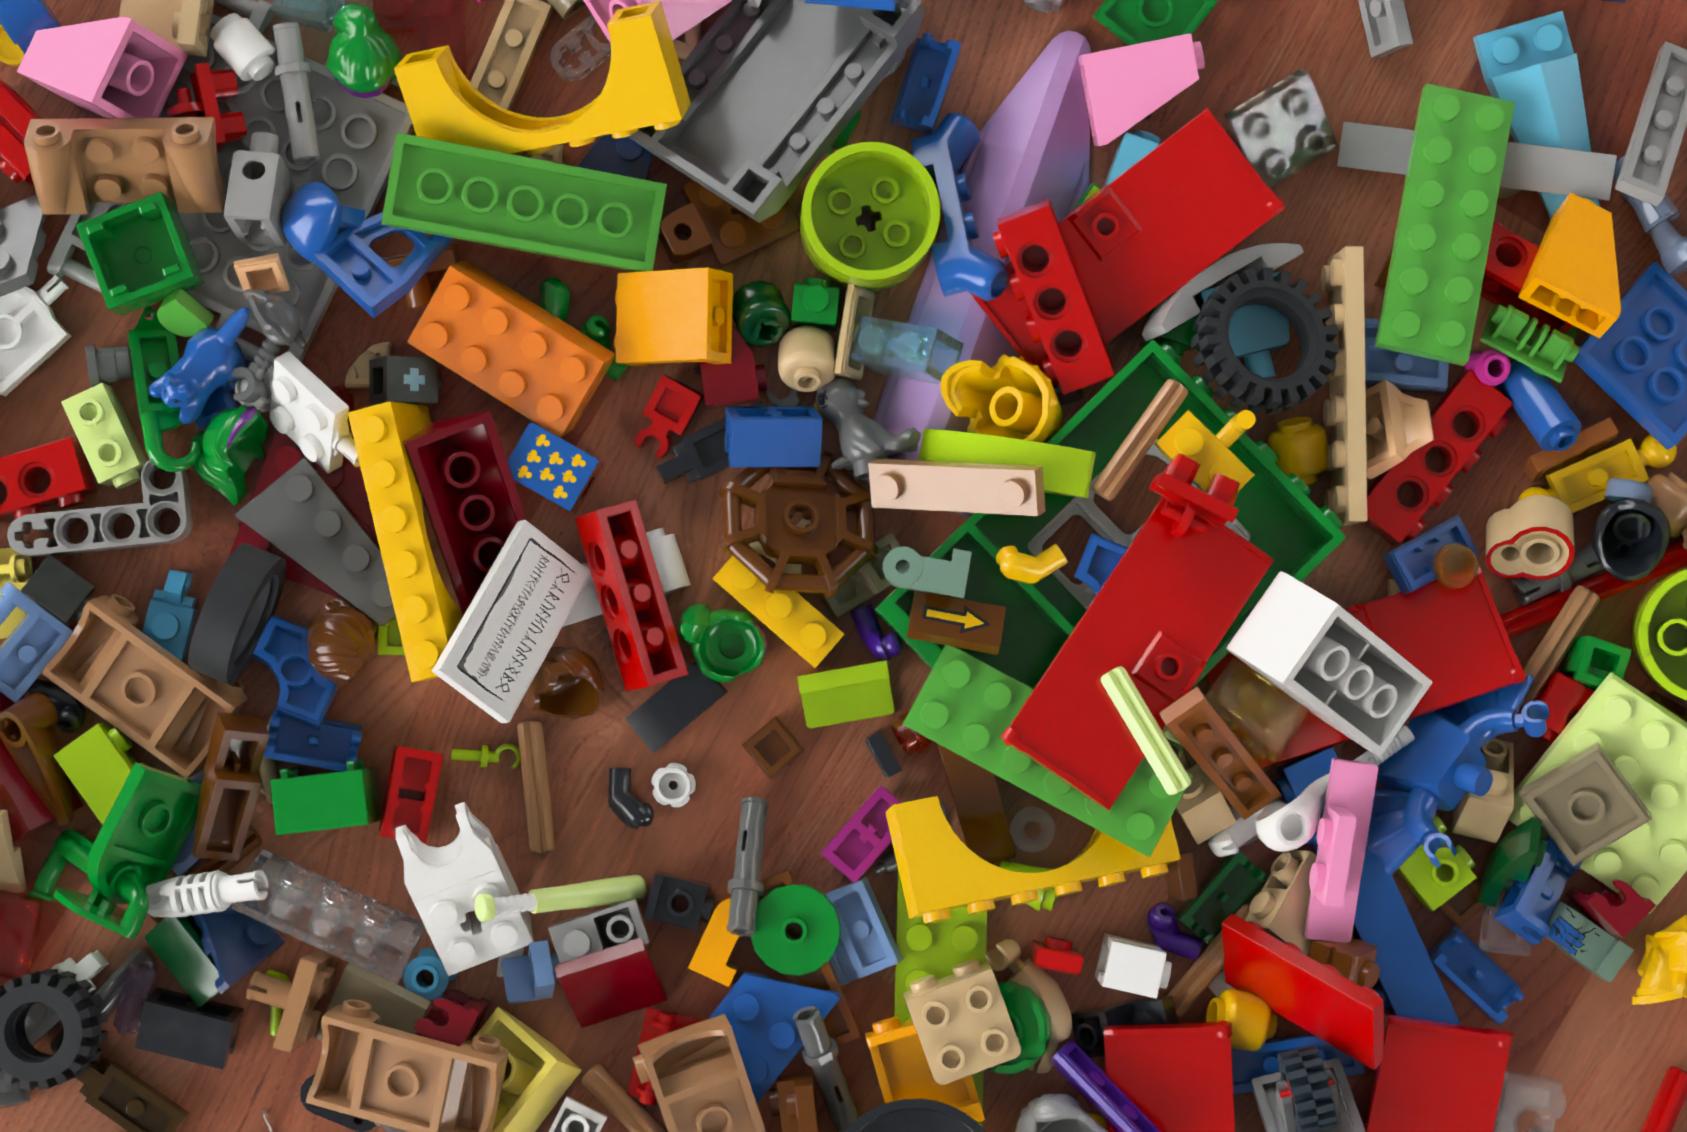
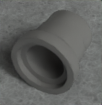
[85,344,133,387]

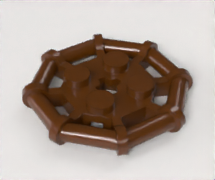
[719,451,879,598]

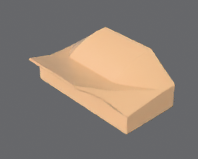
[1365,379,1434,480]

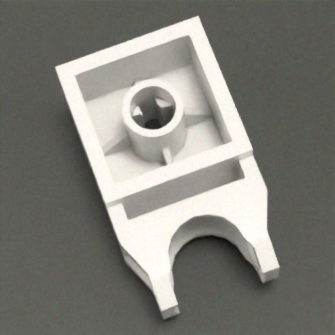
[396,802,534,976]

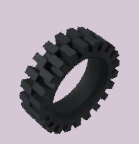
[1191,267,1339,415]

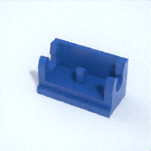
[889,33,961,135]
[725,406,823,467]
[263,709,362,772]
[1493,836,1583,946]
[1428,925,1524,1025]

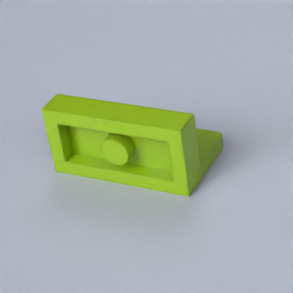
[797,661,895,729]

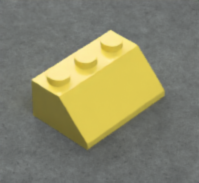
[476,1007,582,1132]

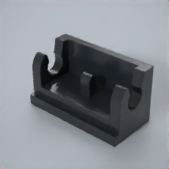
[135,987,244,1069]

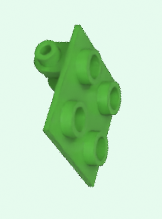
[1480,303,1580,383]

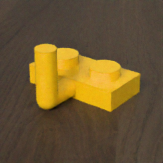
[1154,410,1256,492]

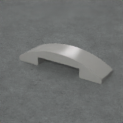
[1142,243,1304,341]

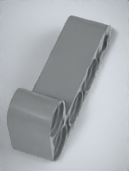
[7,460,193,558]

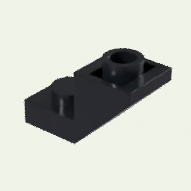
[1071,996,1179,1058]

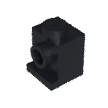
[644,871,715,931]

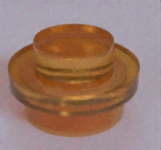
[1433,543,1479,589]

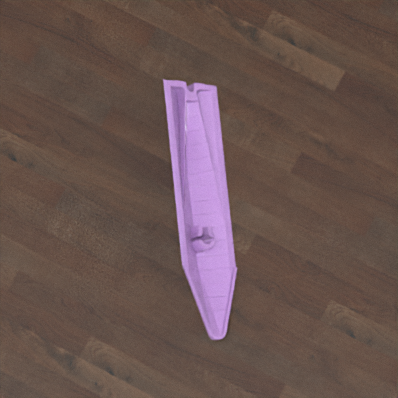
[853,31,1091,517]

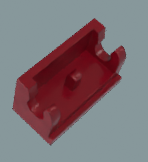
[1565,876,1656,938]
[413,989,491,1046]

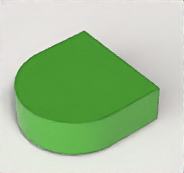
[157,288,214,337]

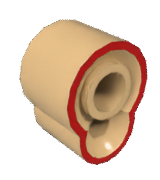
[1486,495,1575,580]

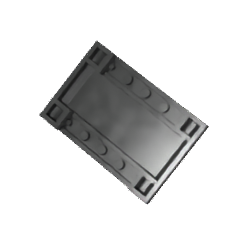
[627,0,926,222]

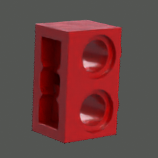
[378,745,443,844]

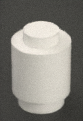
[210,13,276,81]

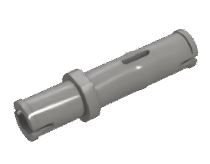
[273,22,320,162]

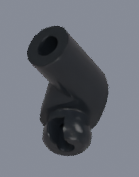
[27,679,86,733]
[608,768,654,829]

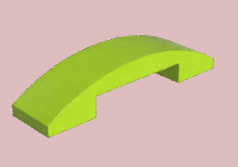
[918,429,1096,499]

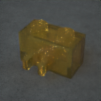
[1205,658,1309,763]

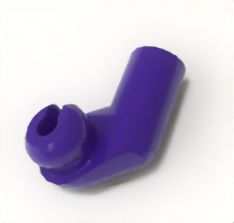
[850,603,903,661]
[1147,902,1203,961]

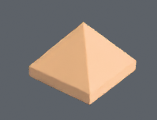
[234,253,290,299]

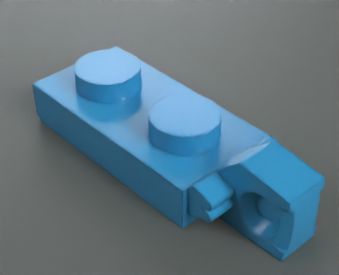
[142,569,198,663]

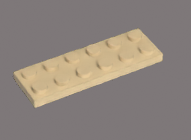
[1321,246,1367,526]

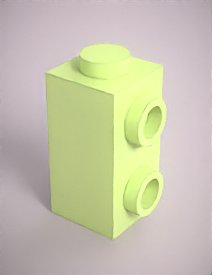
[61,383,147,489]

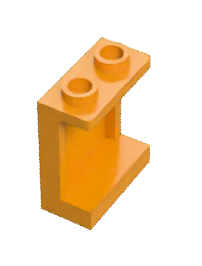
[614,267,733,367]
[865,1017,985,1122]

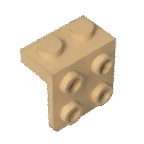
[903,959,1021,1085]

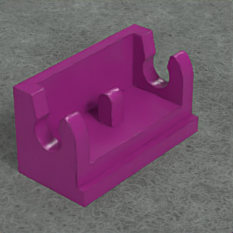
[821,784,902,883]

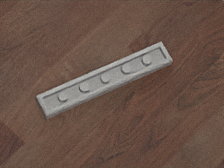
[1337,121,1617,200]

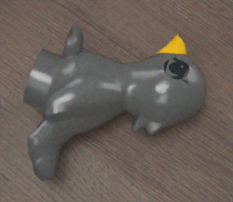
[813,376,921,478]

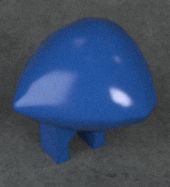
[280,182,365,262]

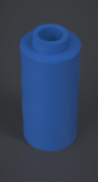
[1497,359,1581,451]

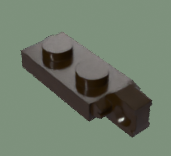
[75,1057,189,1132]

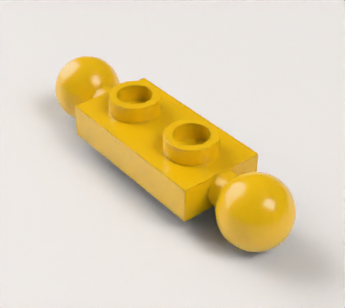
[1518,434,1677,513]

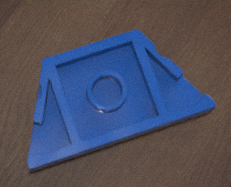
[708,971,842,1103]

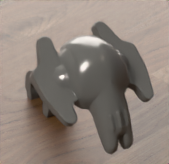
[231,289,307,403]

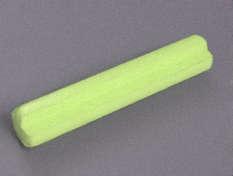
[1101,666,1191,795]

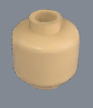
[778,325,837,392]

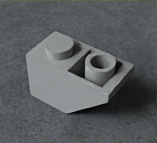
[548,899,650,963]

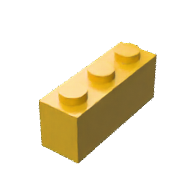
[712,555,845,669]

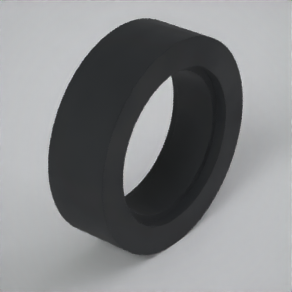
[188,543,287,685]

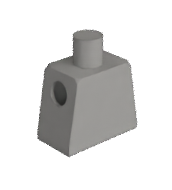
[223,132,290,247]

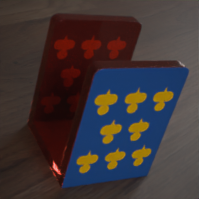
[507,423,604,515]

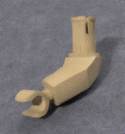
[985,939,1072,1073]

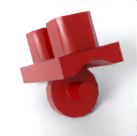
[167,62,247,153]
[1148,454,1240,538]

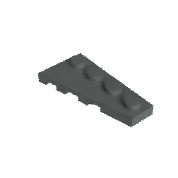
[234,458,396,627]

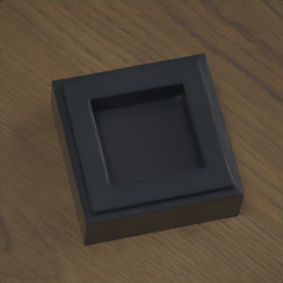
[865,730,902,778]

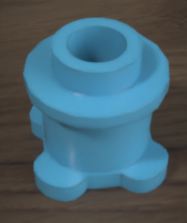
[404,948,458,1002]

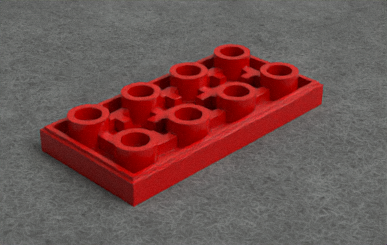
[1222,914,1384,1070]

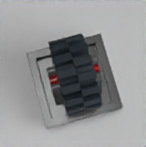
[1251,1045,1366,1132]

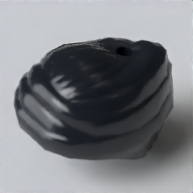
[1592,498,1671,582]

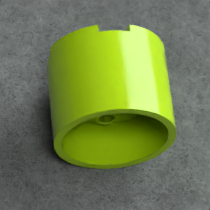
[800,142,940,292]
[1631,568,1687,701]

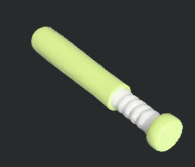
[475,875,647,922]

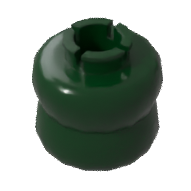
[732,281,791,347]

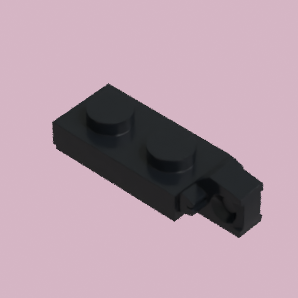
[656,401,764,484]

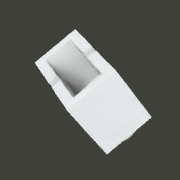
[1095,933,1172,999]

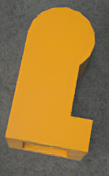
[688,897,740,987]

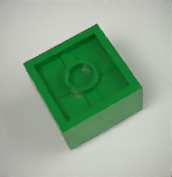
[76,192,206,316]
[270,759,382,835]

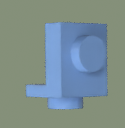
[501,940,560,1004]

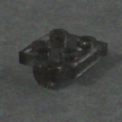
[1224,68,1339,188]

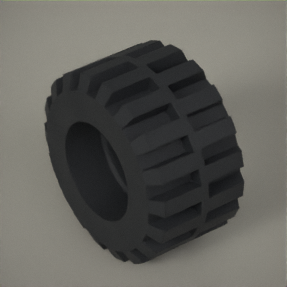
[0,969,108,1090]

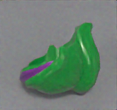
[325,3,403,98]
[189,405,268,506]
[678,602,768,682]

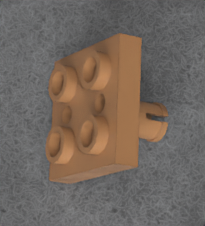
[246,950,337,1053]

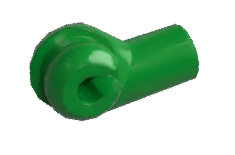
[540,276,571,322]
[581,315,628,382]

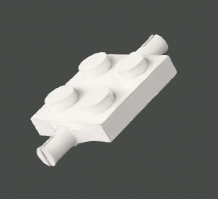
[0,274,72,396]
[263,351,360,474]

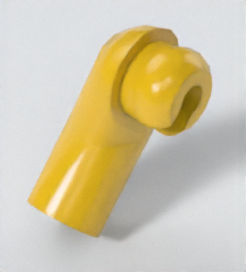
[996,543,1068,584]

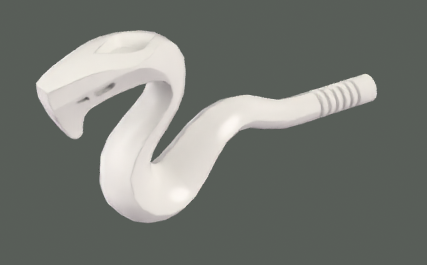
[1208,725,1415,857]

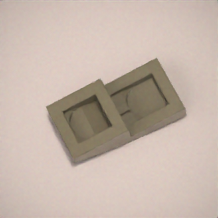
[817,532,901,620]

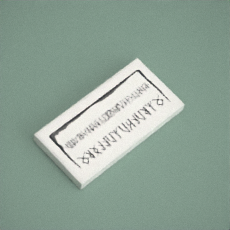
[432,520,591,724]

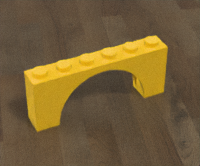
[394,0,691,155]
[348,401,464,682]
[885,796,1181,924]

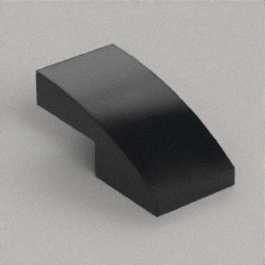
[625,661,728,753]

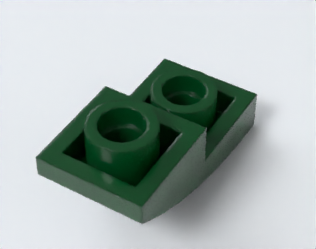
[1478,818,1547,907]

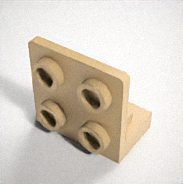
[119,0,214,57]

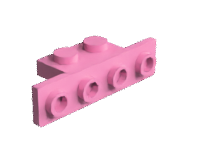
[1304,758,1378,943]

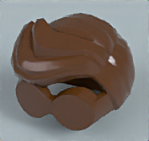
[307,598,378,682]
[523,647,604,719]

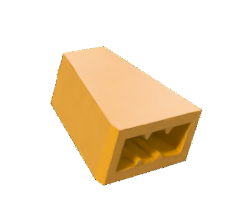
[1518,193,1621,338]

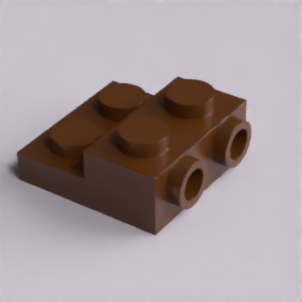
[769,1072,820,1132]

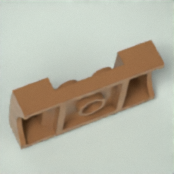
[24,117,228,215]
[41,594,248,779]
[306,999,509,1132]
[632,1014,766,1132]

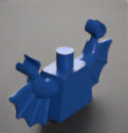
[1366,675,1550,875]

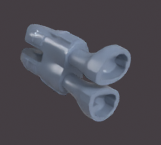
[1613,156,1687,277]

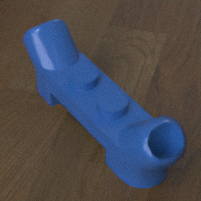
[911,113,1009,301]

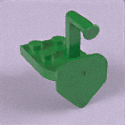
[27,762,202,939]

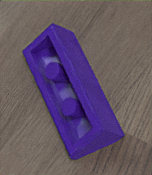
[1049,1040,1161,1132]

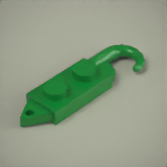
[128,305,200,472]

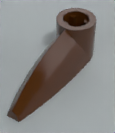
[0,692,73,826]

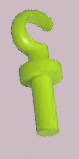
[451,744,521,769]

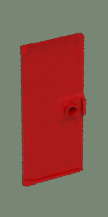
[970,108,1286,386]
[1000,496,1274,810]
[1205,565,1526,769]
[1365,1015,1514,1132]
[1104,1020,1235,1132]

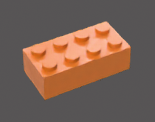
[407,260,616,438]

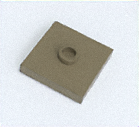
[1520,742,1652,866]
[315,961,431,1041]

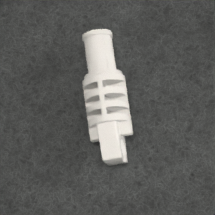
[146,870,268,917]

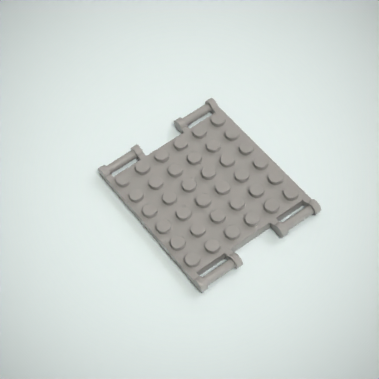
[47,0,414,365]

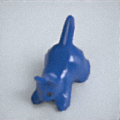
[149,307,250,424]

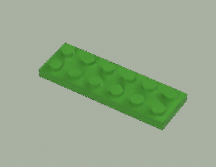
[1375,83,1515,366]
[381,133,667,272]
[902,645,1193,858]

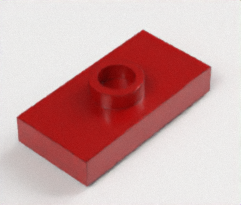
[1030,936,1084,975]

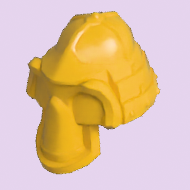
[940,354,1063,443]
[1632,915,1687,1005]

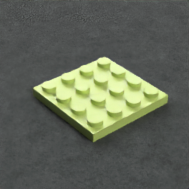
[1508,672,1687,914]

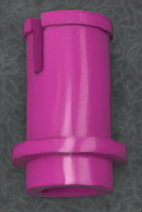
[1465,350,1511,386]

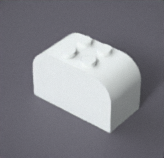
[1226,571,1433,758]

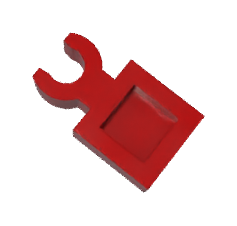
[634,374,704,459]

